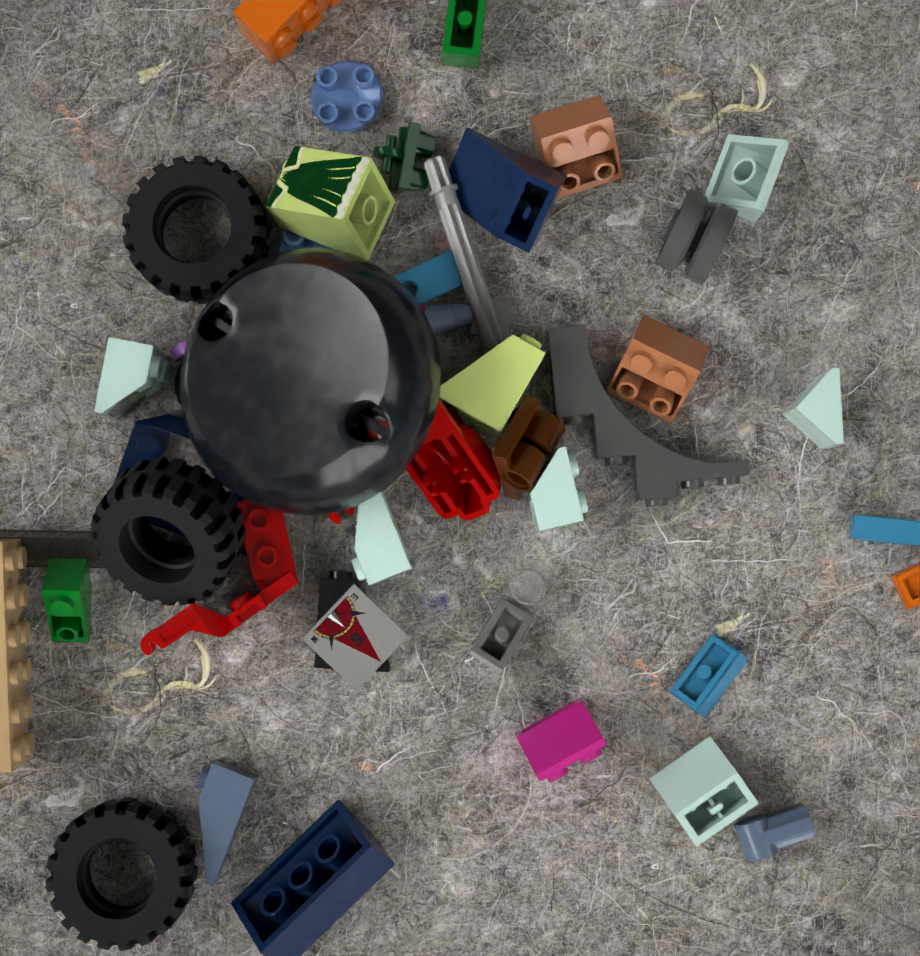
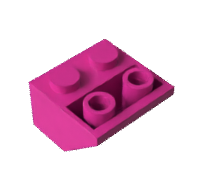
[515,698,607,783]

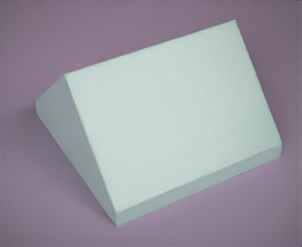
[705,134,789,222]
[782,368,844,449]

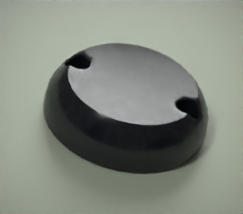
[180,247,441,515]

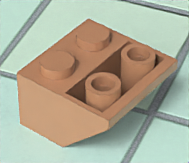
[530,95,623,199]
[606,315,710,423]

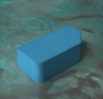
[849,514,920,546]

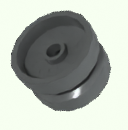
[655,188,738,285]

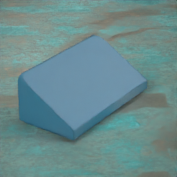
[669,633,748,718]

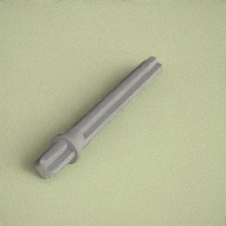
[424,156,504,351]

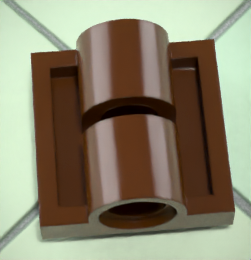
[492,396,566,500]

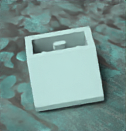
[528,446,588,532]
[649,736,759,847]

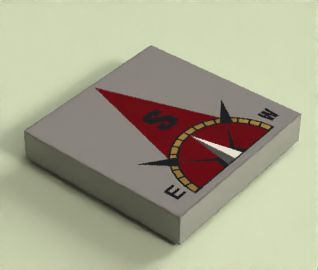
[302,584,409,691]

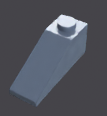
[197,759,259,886]

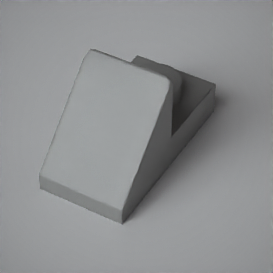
[469,598,534,674]

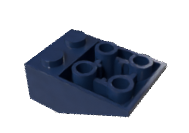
[449,127,567,253]

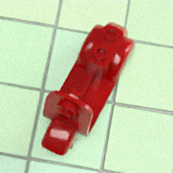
[381,305,501,521]

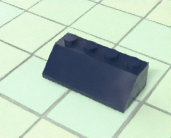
[231,800,395,956]

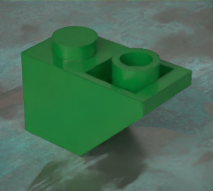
[41,558,92,642]

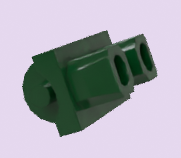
[372,122,436,194]

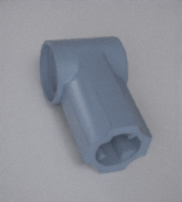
[734,804,815,862]

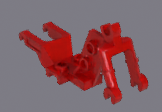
[140,499,355,655]

